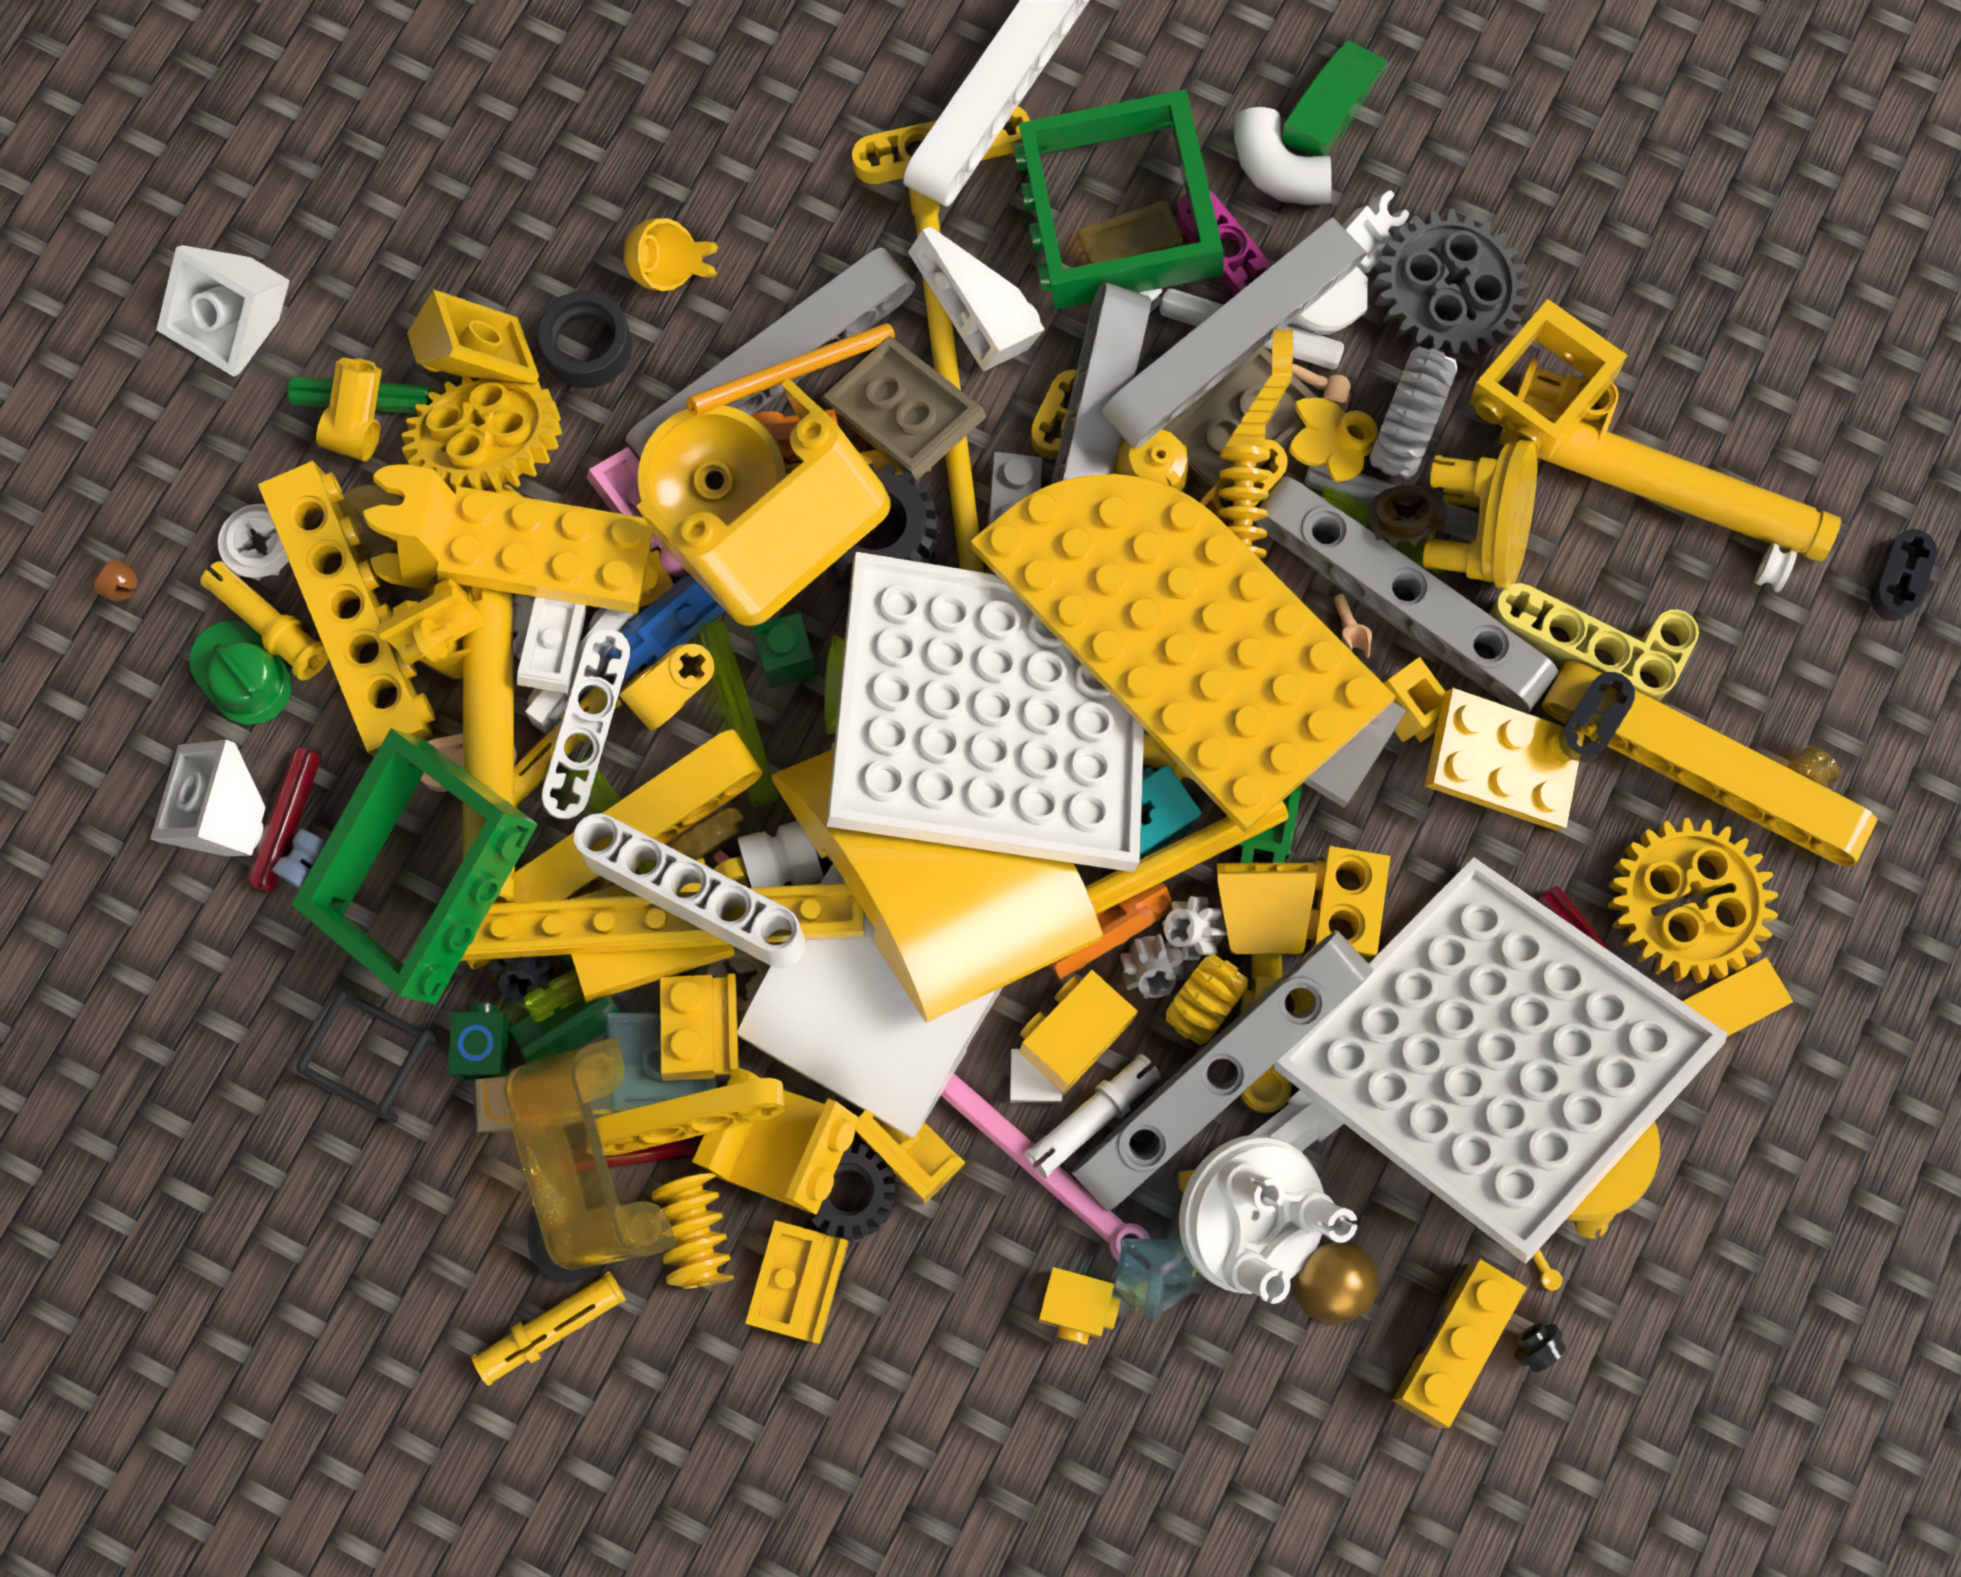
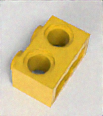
[1306,846,1390,964]

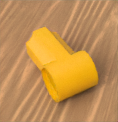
[316,357,382,462]

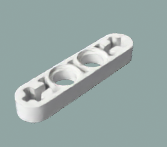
[541,628,630,820]

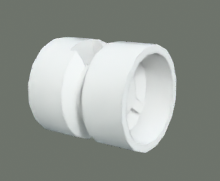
[738,820,824,888]

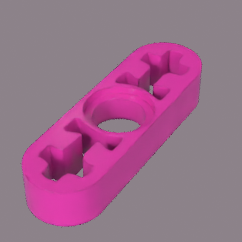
[1176,192,1272,296]

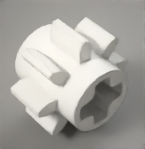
[1162,896,1227,960]

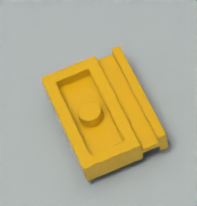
[660,973,739,1081]
[745,1220,849,1345]

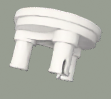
[1179,1135,1357,1304]

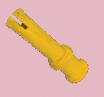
[200,561,329,681]

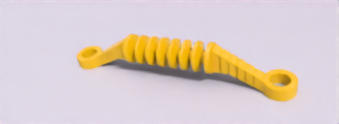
[1218,329,1293,559]

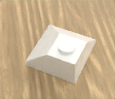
[156,245,290,377]
[150,740,265,856]

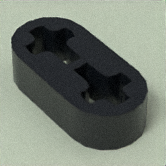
[1871,529,1938,621]
[1559,672,1635,762]

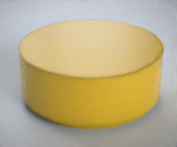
[1239,1064,1291,1115]

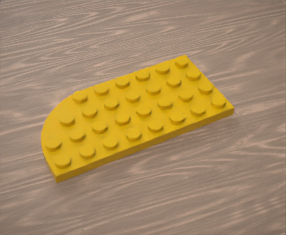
[971,474,1396,833]

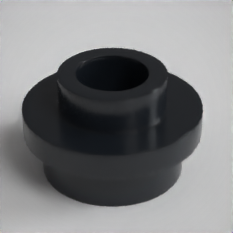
[1514,1323,1566,1372]

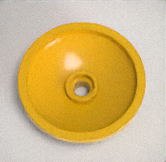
[638,405,786,529]

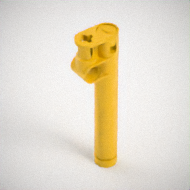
[1498,356,1841,563]
[420,575,514,904]

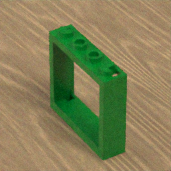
[1013,89,1224,310]
[291,728,538,1004]

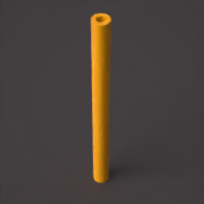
[686,323,895,416]

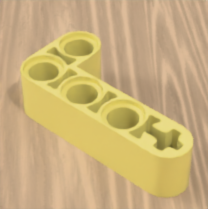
[1489,583,1699,702]

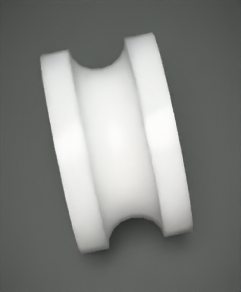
[1754,543,1797,593]

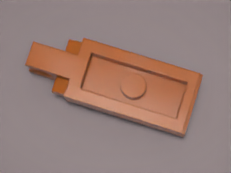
[1048,882,1173,980]

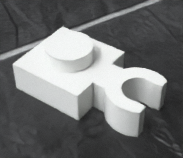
[1342,191,1409,274]

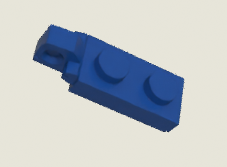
[605,573,724,678]

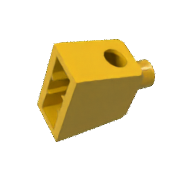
[1217,863,1316,980]

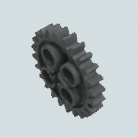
[1372,209,1529,361]

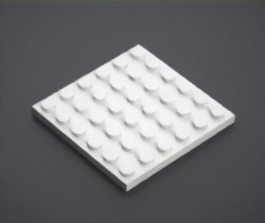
[826,552,1144,872]
[1274,857,1727,1264]

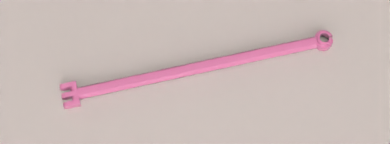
[706,850,1151,1267]

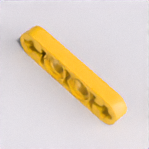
[852,106,1030,184]
[589,1078,786,1156]

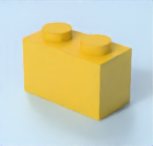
[1019,970,1138,1096]

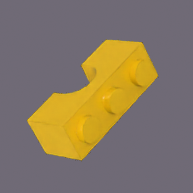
[1392,1259,1527,1429]

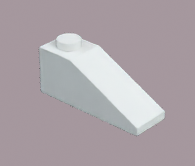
[908,226,1044,372]

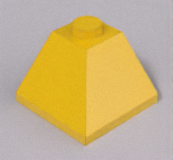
[407,289,539,384]

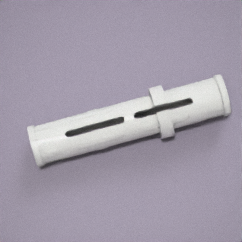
[1024,1054,1161,1178]

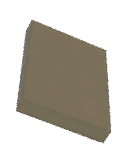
[820,336,986,481]
[1162,346,1318,505]

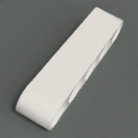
[574,813,806,968]

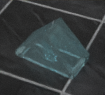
[1115,1238,1196,1319]

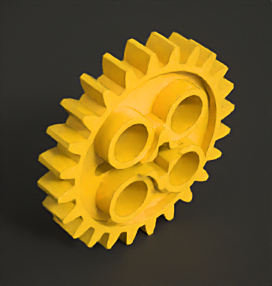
[401,377,562,493]
[1608,818,1778,983]

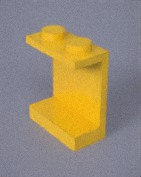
[692,1068,858,1215]

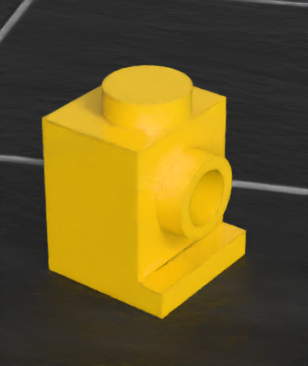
[1383,657,1445,742]

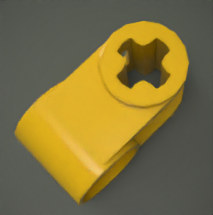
[619,644,714,732]

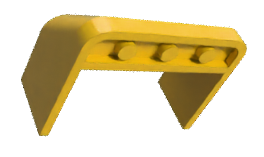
[636,378,891,626]

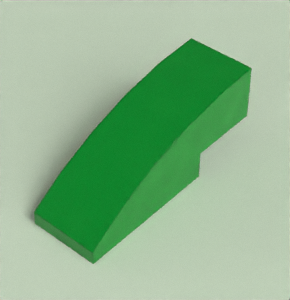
[1282,40,1388,157]

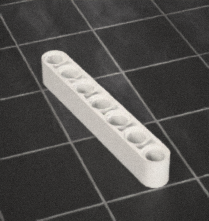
[903,0,1090,207]

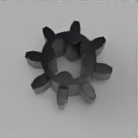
[488,955,554,1001]

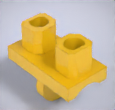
[377,578,483,666]

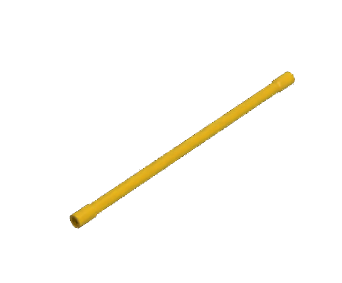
[909,188,985,573]

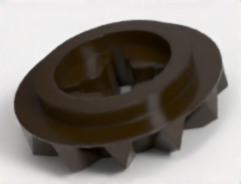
[1367,485,1446,548]

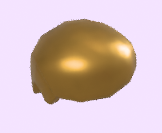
[1293,1242,1379,1325]

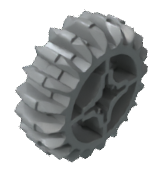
[1370,346,1457,479]

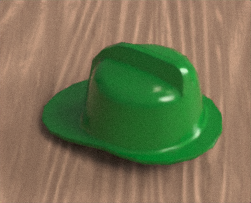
[189,620,292,725]

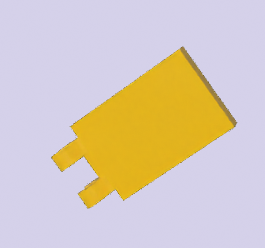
[571,857,749,1003]

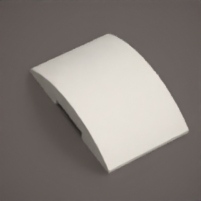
[738,864,1004,1140]

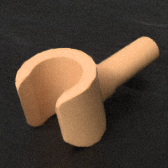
[1292,363,1351,412]
[1333,594,1372,658]

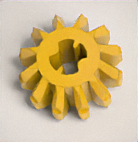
[1166,954,1248,1045]

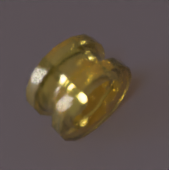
[1789,745,1841,788]

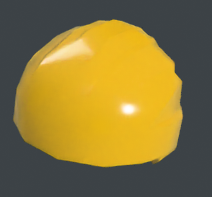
[623,218,718,291]

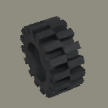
[805,1144,896,1240]

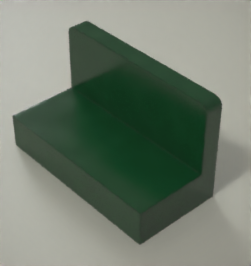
[509,984,625,1074]

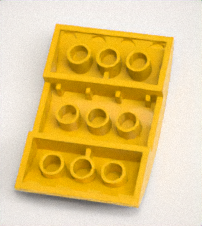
[771,749,1103,1023]

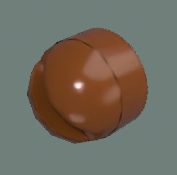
[93,558,138,602]

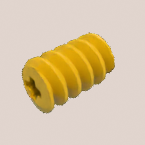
[652,1173,734,1289]

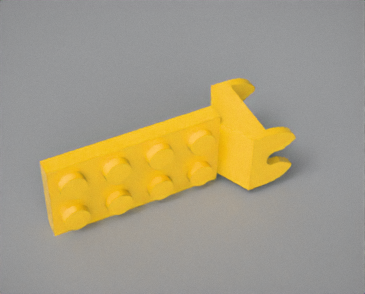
[364,464,654,614]

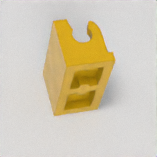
[855,1110,965,1204]

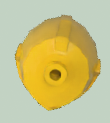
[1113,430,1188,491]

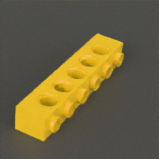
[258,461,435,757]

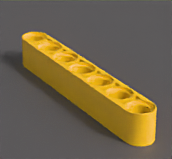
[1542,660,1877,867]
[466,730,763,969]

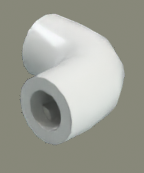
[1233,107,1331,205]

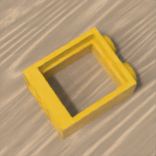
[1469,299,1628,460]

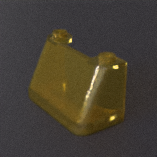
[502,1037,677,1270]

